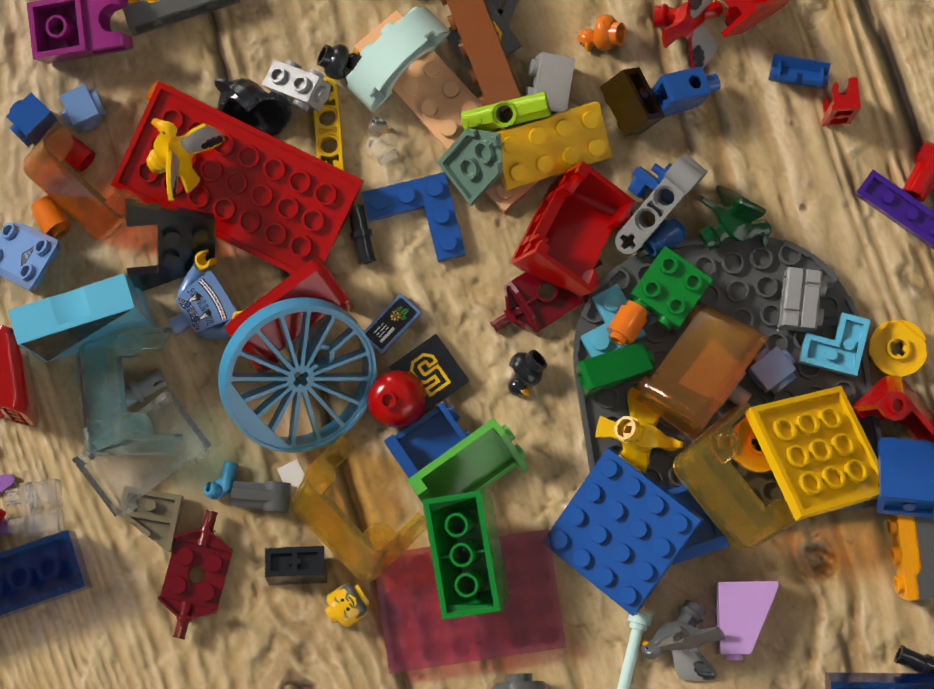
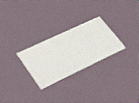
[277,459,317,510]

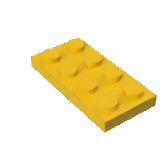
[494,101,612,190]

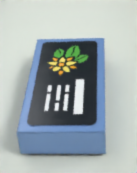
[364,293,422,355]

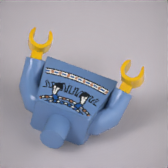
[168,250,244,339]

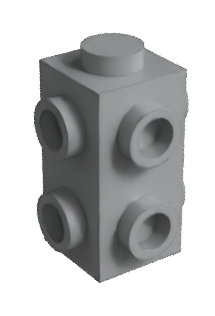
[262,59,332,112]

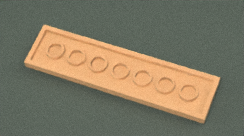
[354,10,543,213]

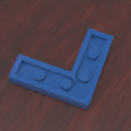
[362,172,466,262]

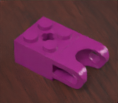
[27,0,133,64]

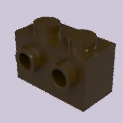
[600,67,665,137]

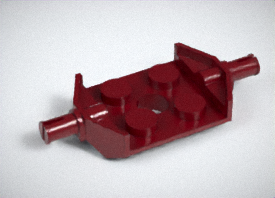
[490,258,602,336]
[157,510,233,640]

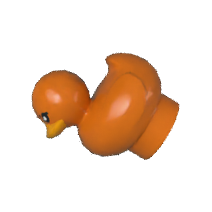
[578,14,626,52]

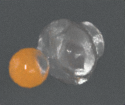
[365,117,400,166]

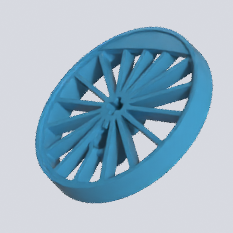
[218,297,377,453]

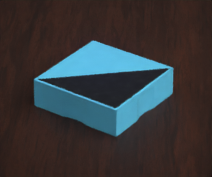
[8,273,156,363]

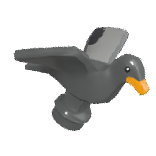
[640,600,725,681]

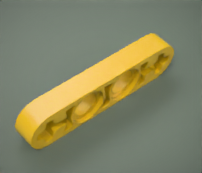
[314,77,344,170]

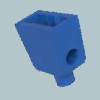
[651,67,721,118]

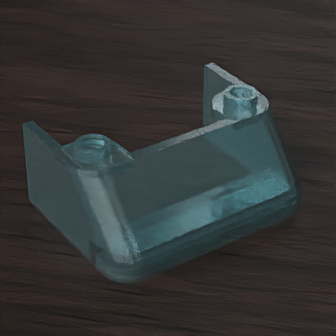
[76,327,183,456]

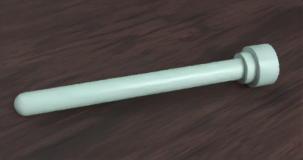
[617,611,653,689]

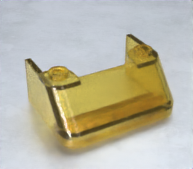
[673,403,797,551]
[292,434,427,582]

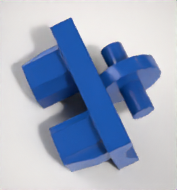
[628,163,674,203]

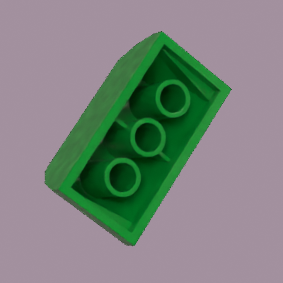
[423,490,508,620]

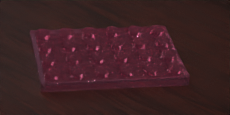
[373,529,566,674]

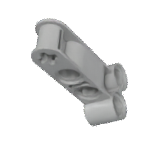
[615,153,708,254]

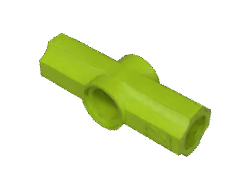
[461,91,551,131]

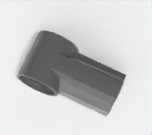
[231,481,291,513]

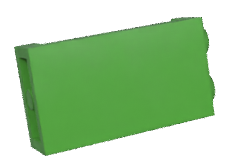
[407,418,529,503]

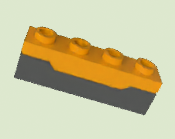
[123,0,240,36]
[886,514,934,601]

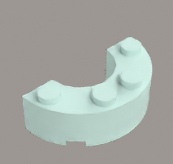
[346,6,451,113]

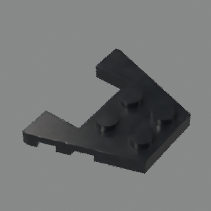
[125,198,215,291]

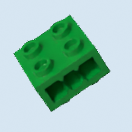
[629,246,713,331]

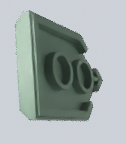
[437,128,503,206]

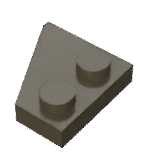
[119,486,184,552]

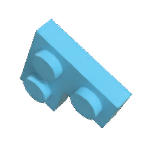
[580,284,646,357]
[798,312,871,378]

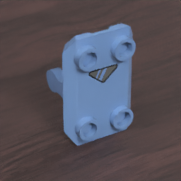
[0,222,61,292]

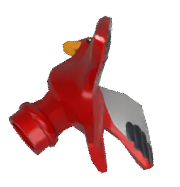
[654,0,723,68]

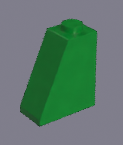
[575,342,655,398]

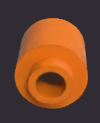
[31,196,71,239]
[607,300,648,346]

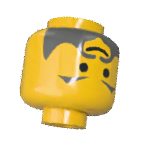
[324,583,370,627]

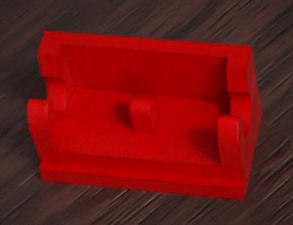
[822,77,861,126]

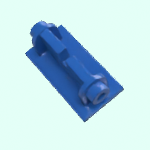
[768,53,831,89]

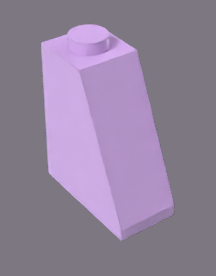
[715,581,778,660]

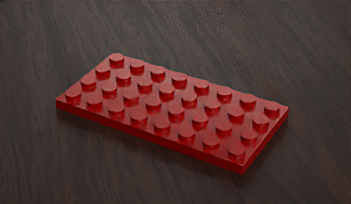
[110,81,364,274]

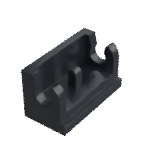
[265,546,327,585]

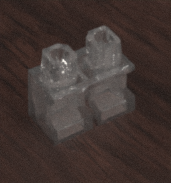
[5,478,65,538]

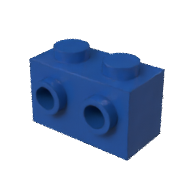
[6,92,64,151]

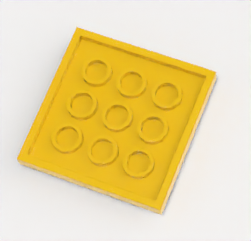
[744,386,879,521]

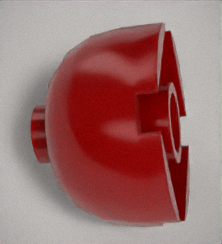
[367,370,427,428]

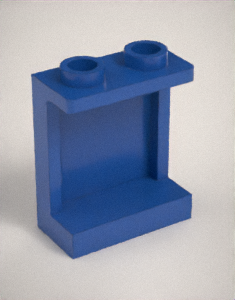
[384,402,471,478]
[875,437,934,518]
[662,475,729,566]

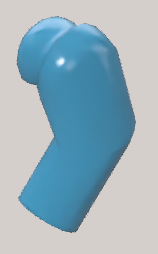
[203,462,238,500]

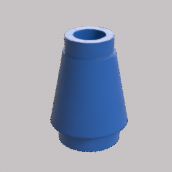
[644,219,686,257]

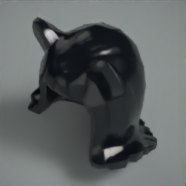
[215,78,292,136]

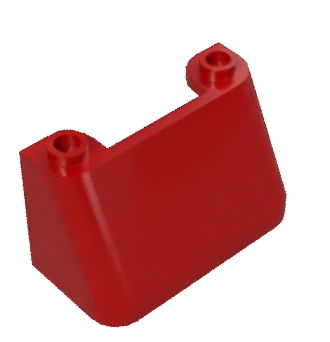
[511,161,636,296]
[0,325,39,427]
[852,375,934,442]

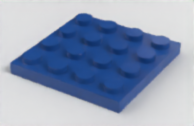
[542,447,704,616]

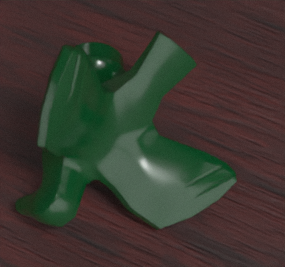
[697,185,771,251]

